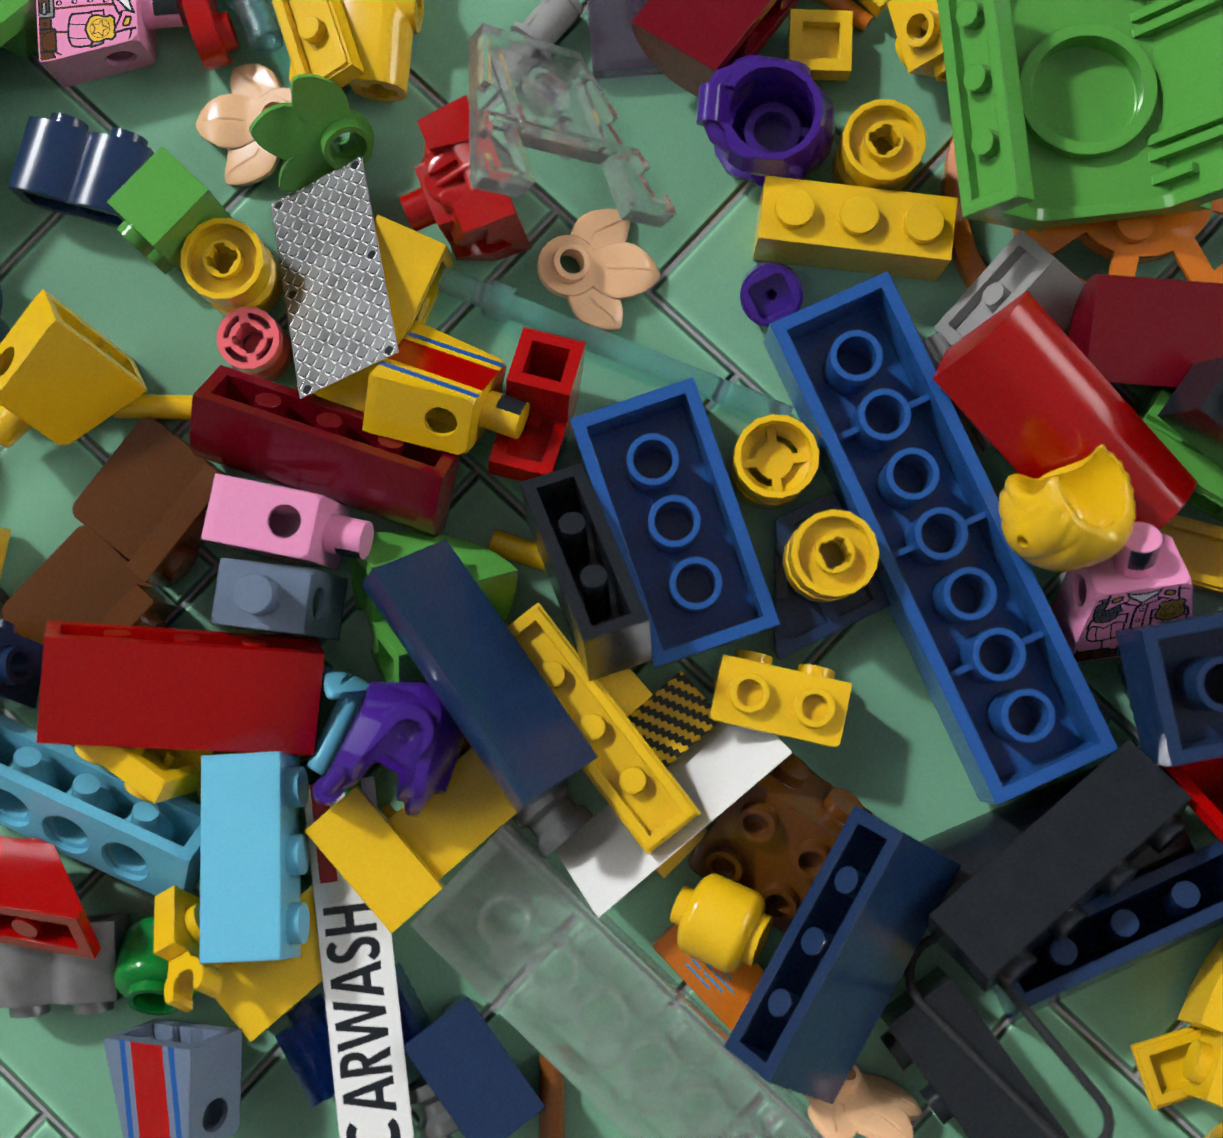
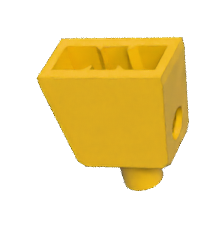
[0,289,147,448]

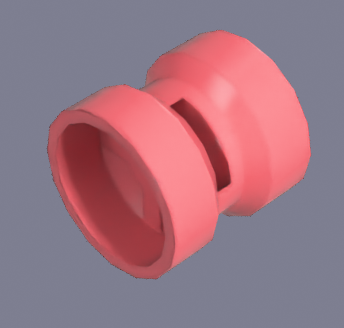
[216,307,293,381]

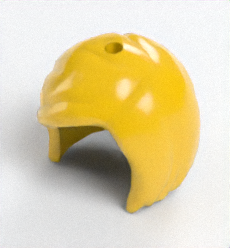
[998,444,1136,572]

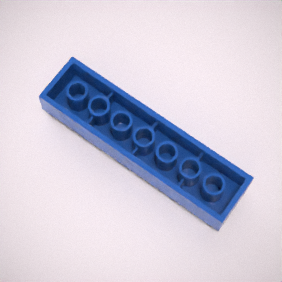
[764,271,1118,805]

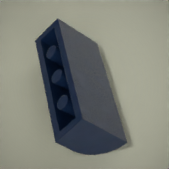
[362,539,598,813]
[724,806,961,1104]
[993,840,1223,1023]

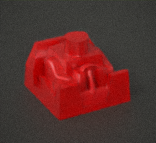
[399,95,532,261]

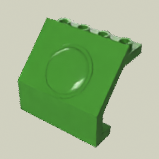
[937,0,1223,230]

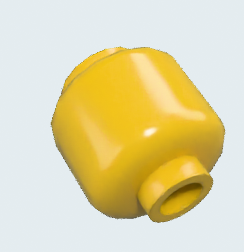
[670,873,773,973]

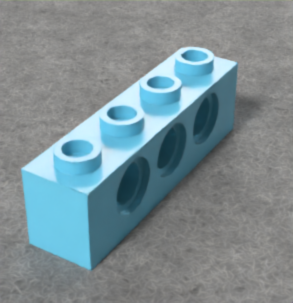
[0,714,201,896]

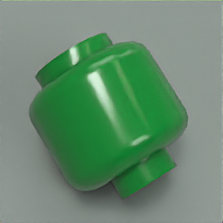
[114,915,199,1016]

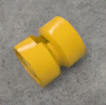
[832,99,926,191]
[181,218,283,317]
[729,414,819,510]
[782,509,879,603]

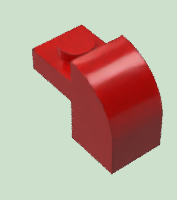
[488,327,586,482]

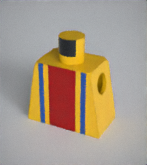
[362,323,530,455]

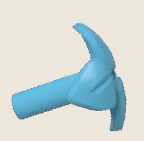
[305,667,369,776]

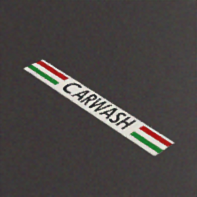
[305,776,414,1138]

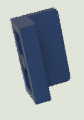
[404,994,545,1138]

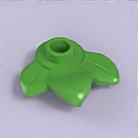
[249,73,374,192]

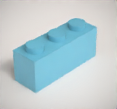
[200,751,310,963]

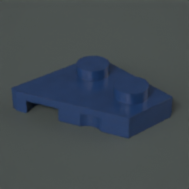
[774,491,891,660]

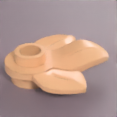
[196,64,291,187]
[537,208,660,331]
[805,1064,922,1138]

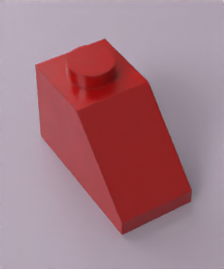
[0,836,101,959]

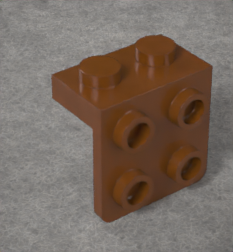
[72,417,228,588]
[1,525,178,645]
[688,753,873,933]

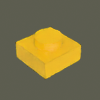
[787,9,853,81]

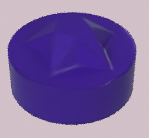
[740,261,803,327]

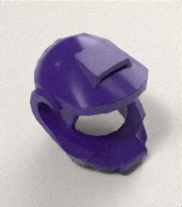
[696,54,835,186]
[312,682,465,817]

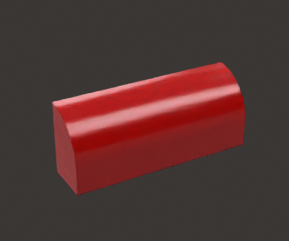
[932,291,1197,530]
[36,620,325,755]

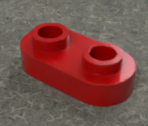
[181,0,240,71]

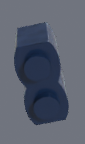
[8,112,154,228]

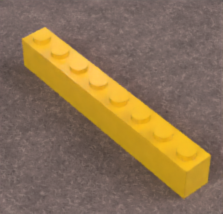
[214,644,653,1042]

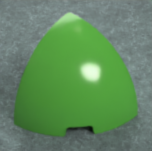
[348,531,518,684]

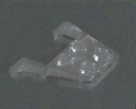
[468,23,677,228]

